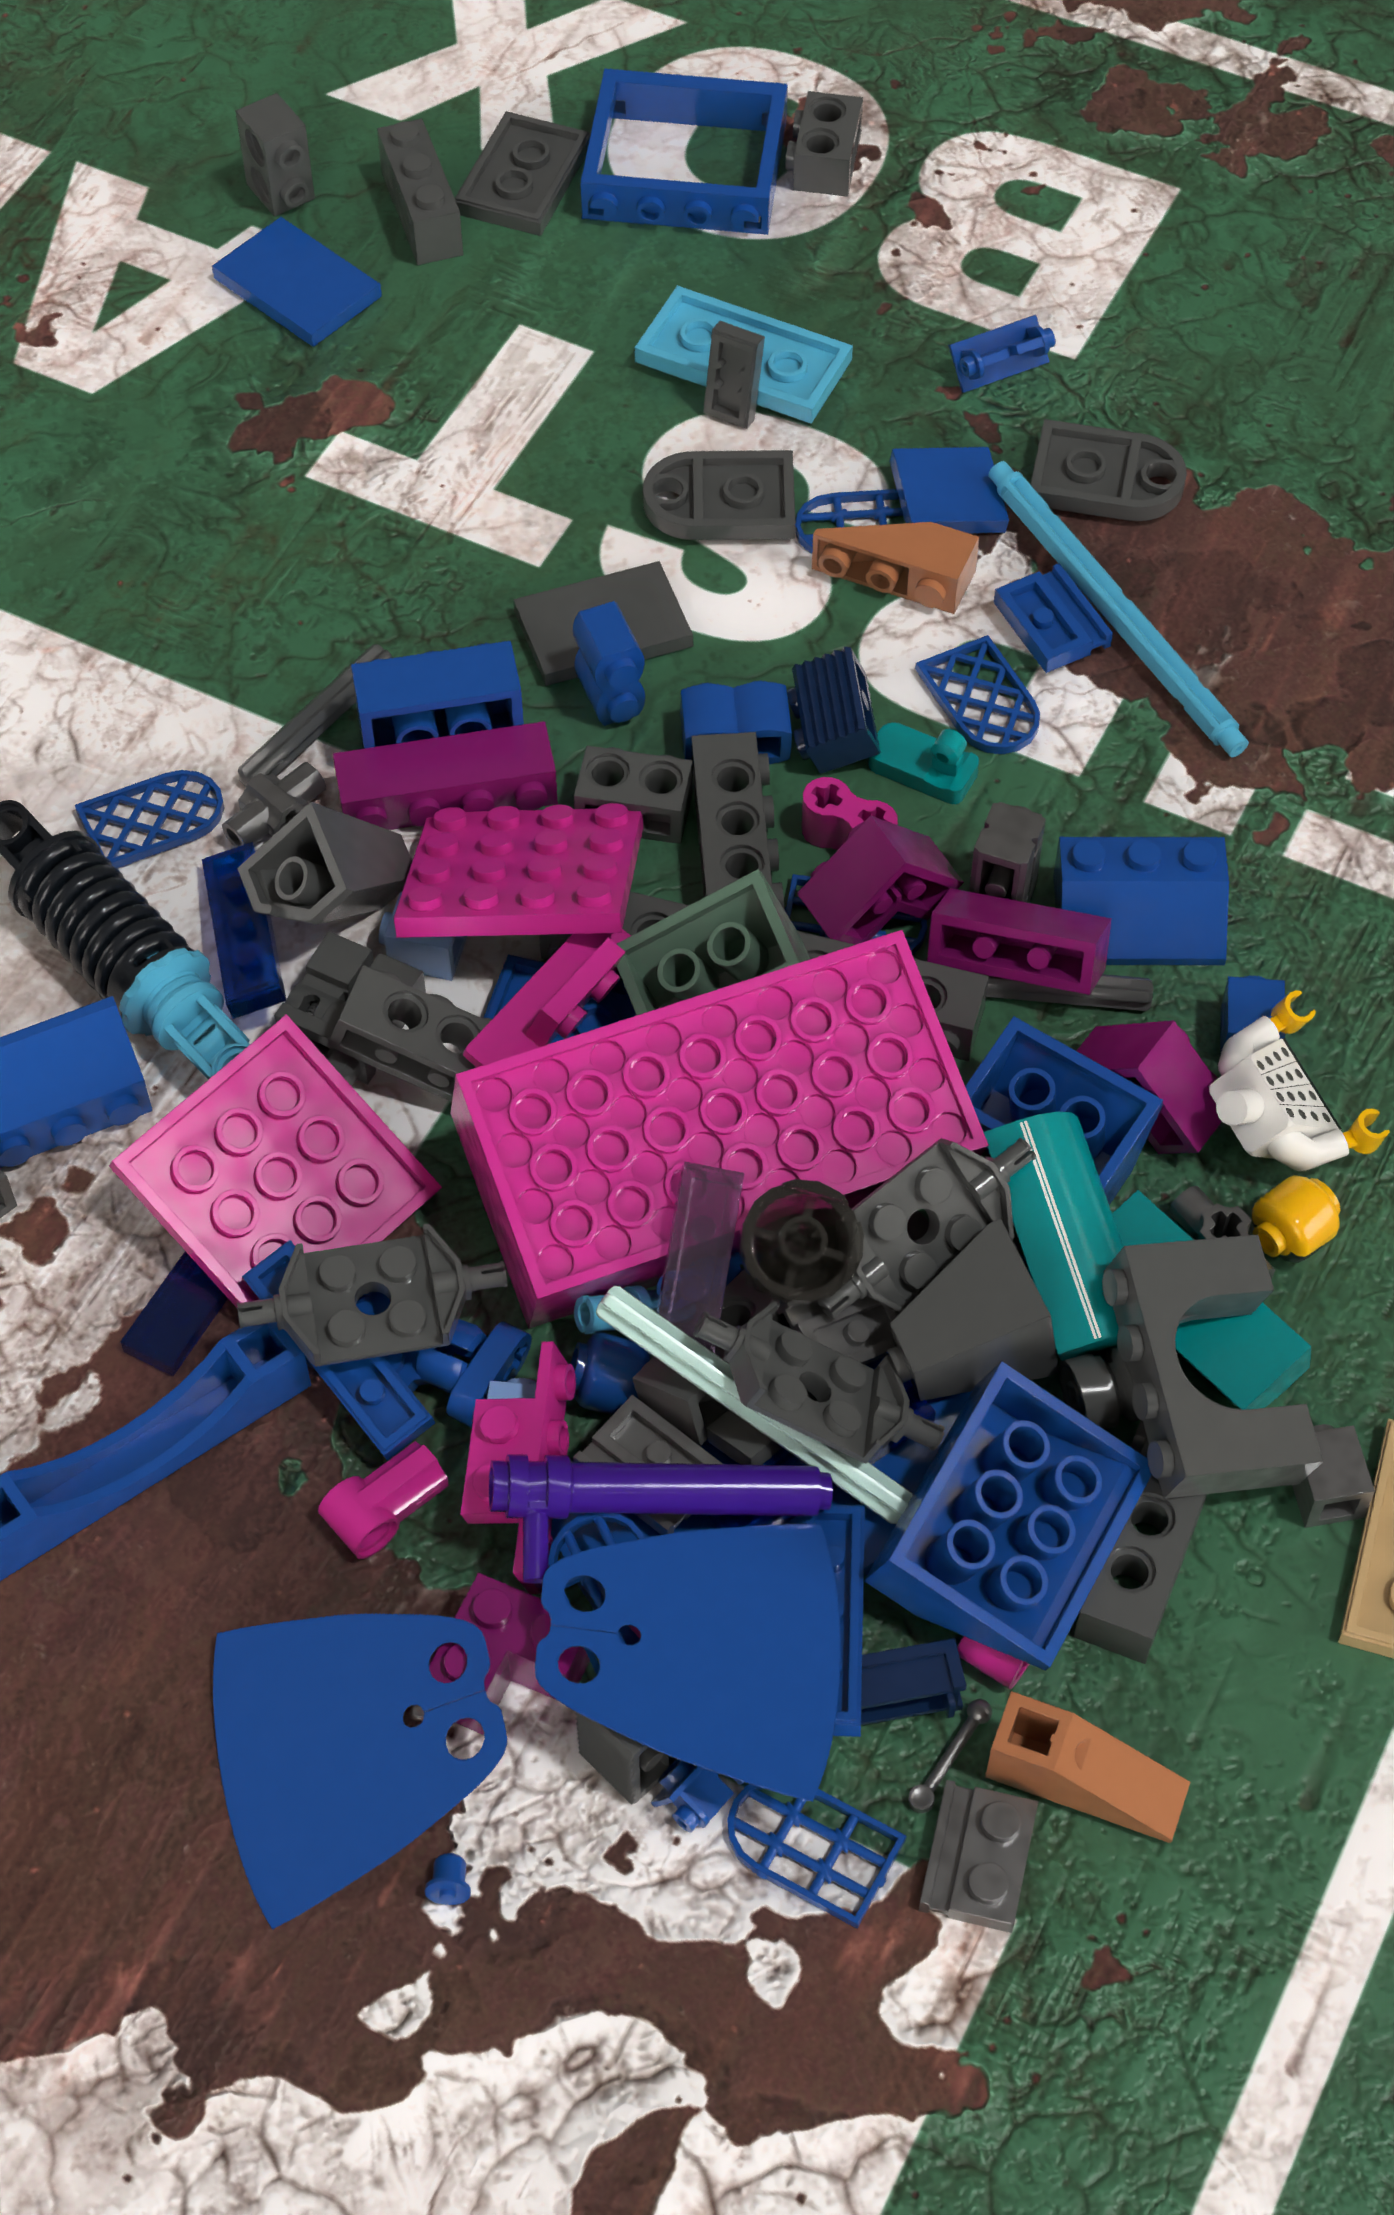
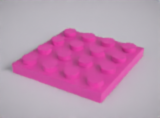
[394,803,644,938]
[109,1014,442,1308]

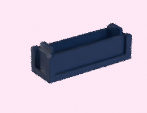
[861,1638,967,1726]

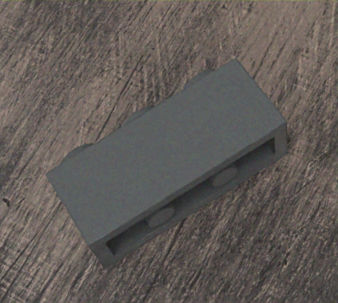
[377,119,463,265]

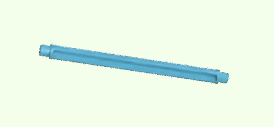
[988,461,1249,757]

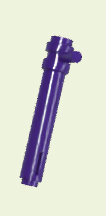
[489,1454,833,1584]

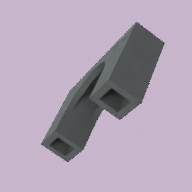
[1102,1235,1323,1499]

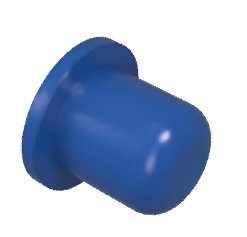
[425,1853,471,1905]

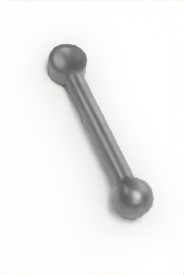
[909,1699,992,1813]

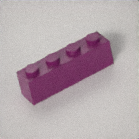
[333,721,558,830]

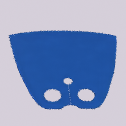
[535,1524,840,1802]
[213,1614,507,1929]

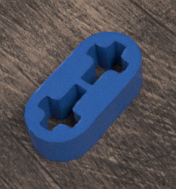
[446,1321,532,1428]

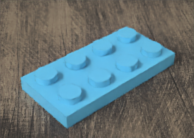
[634,285,853,424]

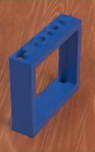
[581,69,788,235]

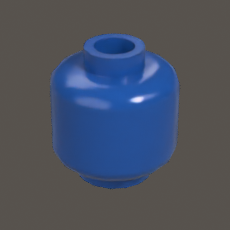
[570,1332,650,1416]

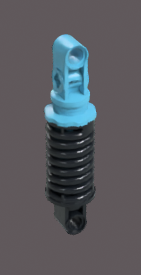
[0,800,250,1080]

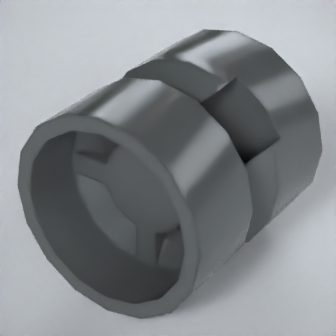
[1059,1345,1140,1430]

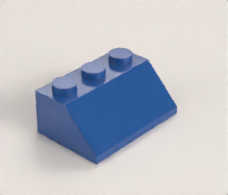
[1053,837,1229,965]
[0,996,153,1168]
[965,1016,1163,1205]

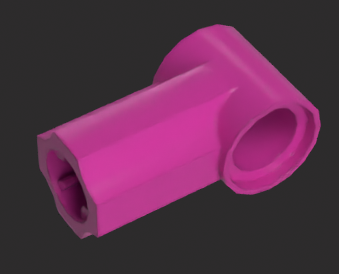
[318,1441,449,1559]

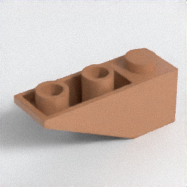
[812,522,979,614]
[985,1691,1190,1844]

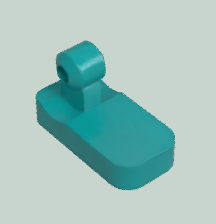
[868,722,979,804]

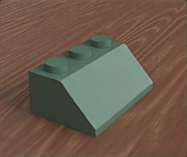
[617,869,810,1015]

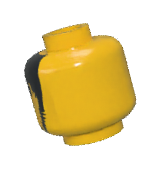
[1252,1175,1341,1263]

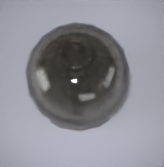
[739,1179,864,1305]

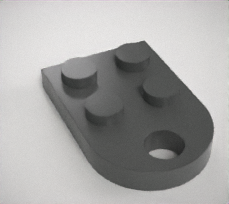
[1031,419,1187,521]
[643,450,796,540]

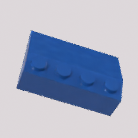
[864,1361,1152,1671]

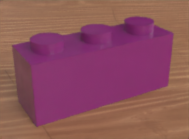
[927,888,1112,995]

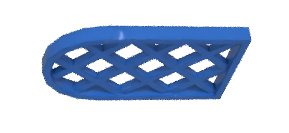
[915,635,1040,754]
[75,770,224,868]

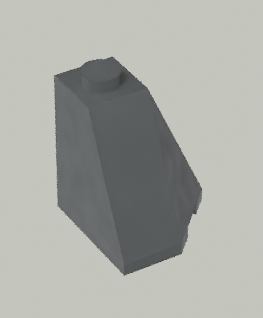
[237,802,412,925]
[886,1219,1059,1401]

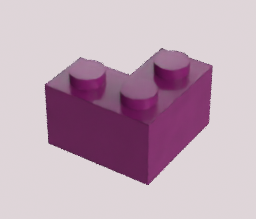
[797,815,964,945]
[1077,1020,1222,1154]
[429,1572,590,1735]

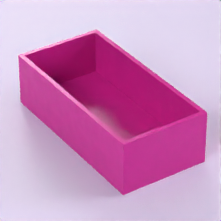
[450,930,989,1329]

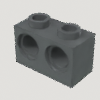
[786,91,863,197]
[236,93,315,217]
[574,746,693,844]

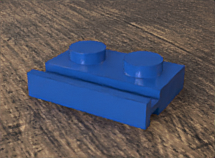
[994,563,1113,673]

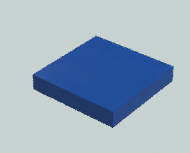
[889,447,1009,534]

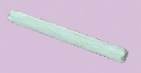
[596,1285,913,1524]

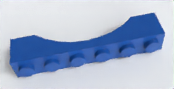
[0,1322,312,1581]

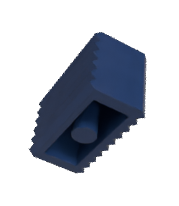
[787,646,881,774]

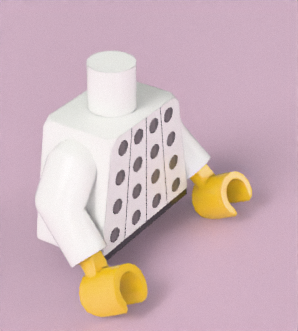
[1209,990,1390,1171]

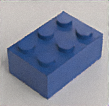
[351,641,524,749]

